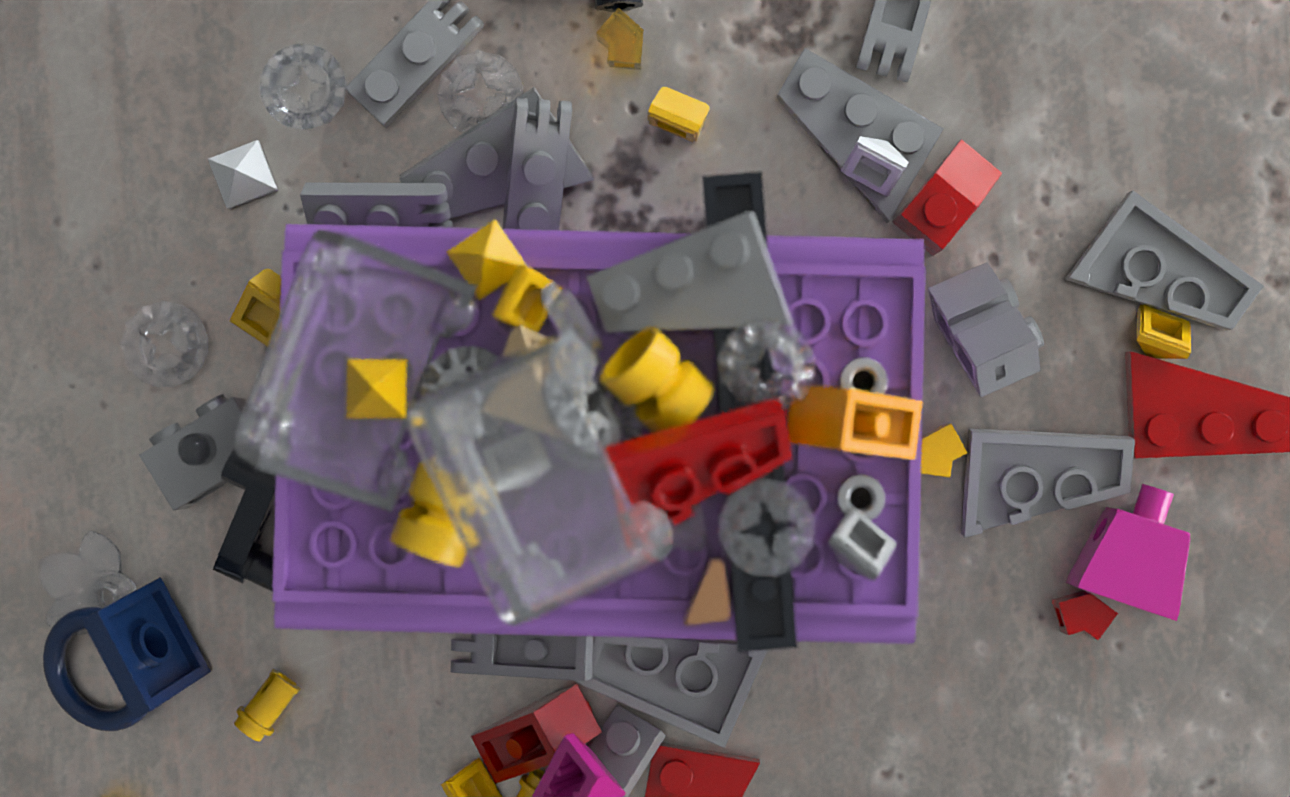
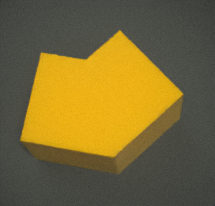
[921,423,967,478]

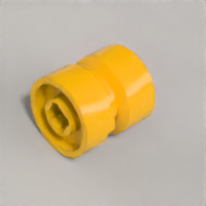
[600,326,714,433]
[389,461,492,567]

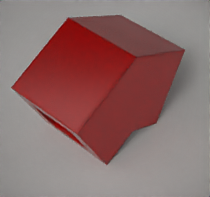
[1051,590,1118,640]

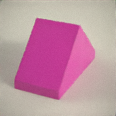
[532,733,626,797]

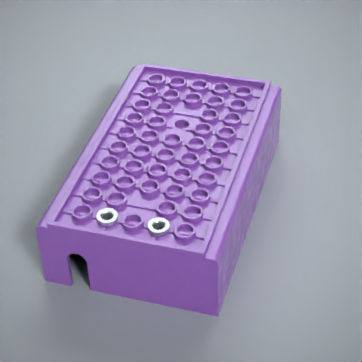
[272,224,925,644]

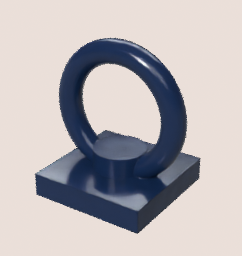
[43,577,211,731]

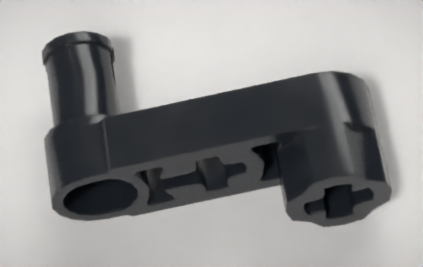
[213,435,277,592]

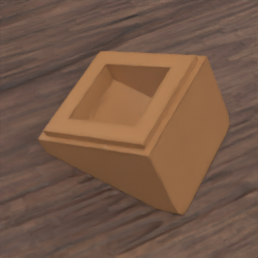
[683,556,731,626]

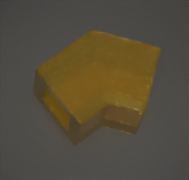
[596,7,644,70]

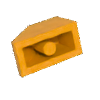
[788,383,922,460]

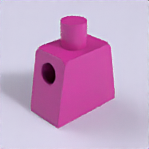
[1066,484,1191,621]

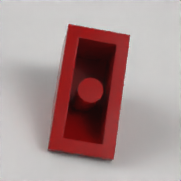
[892,139,1002,256]
[471,684,602,784]

